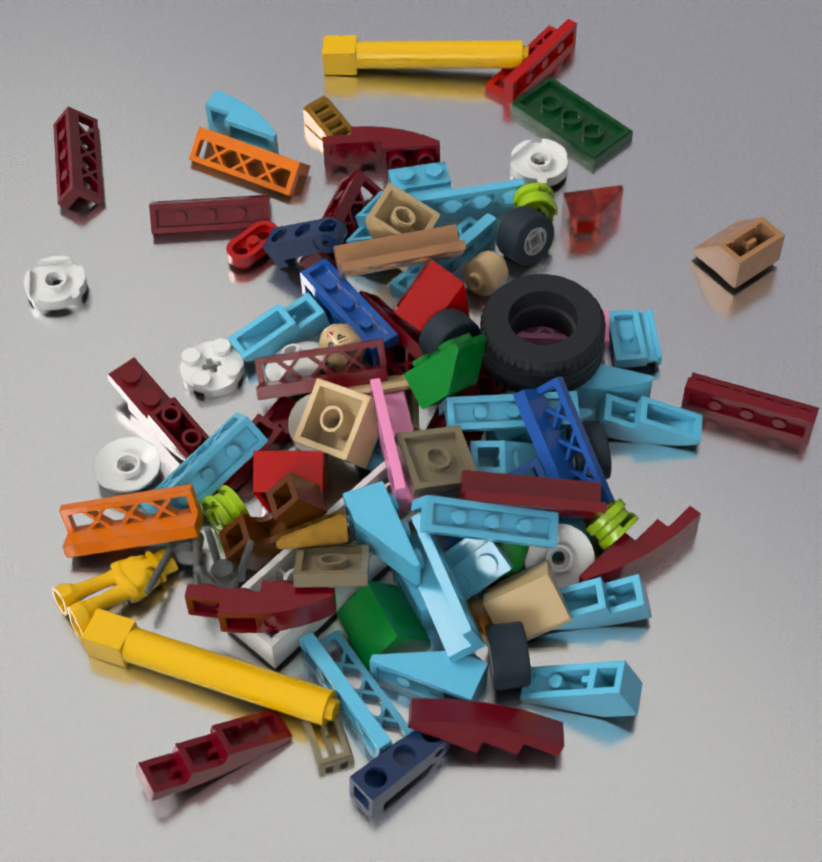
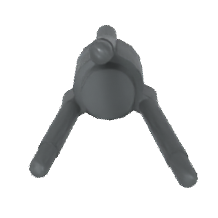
[196,527,254,589]
[144,532,204,594]

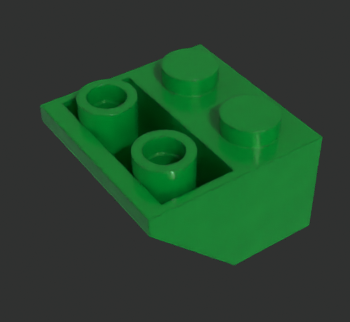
[403,333,487,410]

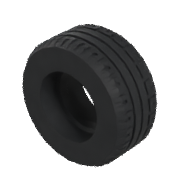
[480,274,606,393]

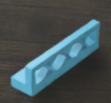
[412,179,524,224]
[389,213,497,297]
[439,391,580,432]
[140,412,269,514]
[411,495,559,549]
[410,513,485,663]
[300,630,412,758]

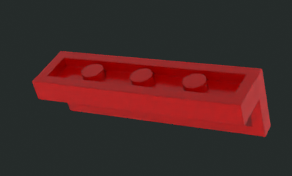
[485,19,577,103]

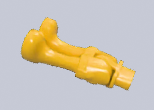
[52,548,178,641]

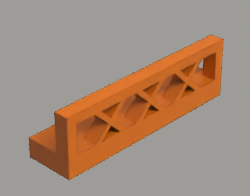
[189,126,311,196]
[59,484,204,558]

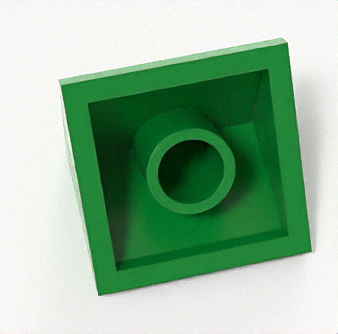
[336,581,430,671]

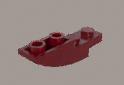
[322,126,440,170]
[108,357,209,461]
[184,579,337,633]

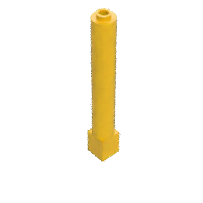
[322,35,529,75]
[81,608,340,726]

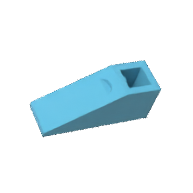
[469,440,546,477]
[343,481,424,586]

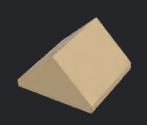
[483,560,572,641]

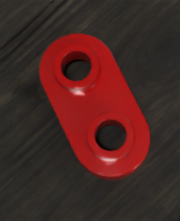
[226,220,278,267]

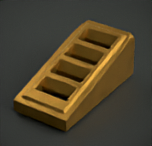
[303,96,352,139]
[276,509,348,550]

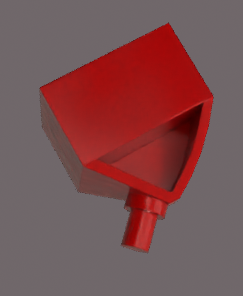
[392,260,471,332]
[253,451,328,513]

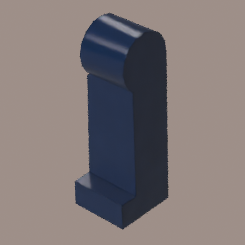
[263,218,347,269]
[349,730,451,818]

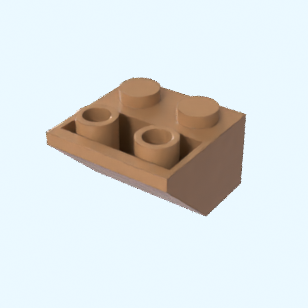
[693,217,785,288]

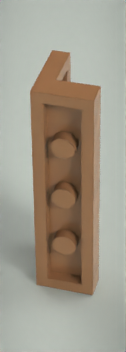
[333,224,466,279]

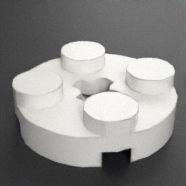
[510,139,568,188]
[23,256,87,311]
[180,338,245,398]

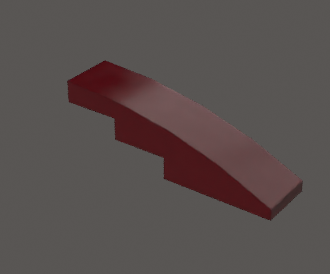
[212,396,296,496]
[579,506,701,583]
[408,698,565,757]
[135,709,293,802]

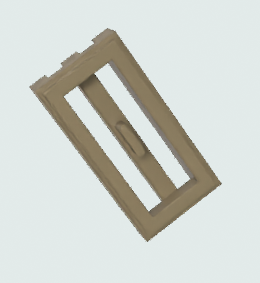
[301,712,355,773]

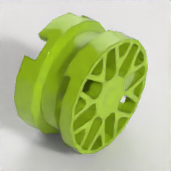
[513,182,558,222]
[200,485,250,534]
[585,498,639,550]

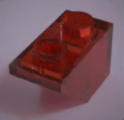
[562,185,623,239]

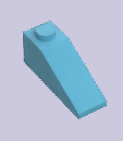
[369,651,488,702]
[520,660,643,717]

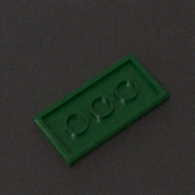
[511,76,633,167]

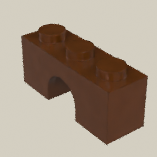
[219,472,328,571]

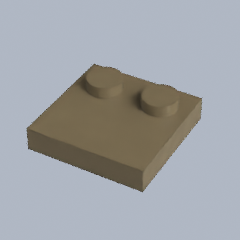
[394,425,477,497]
[293,544,370,588]

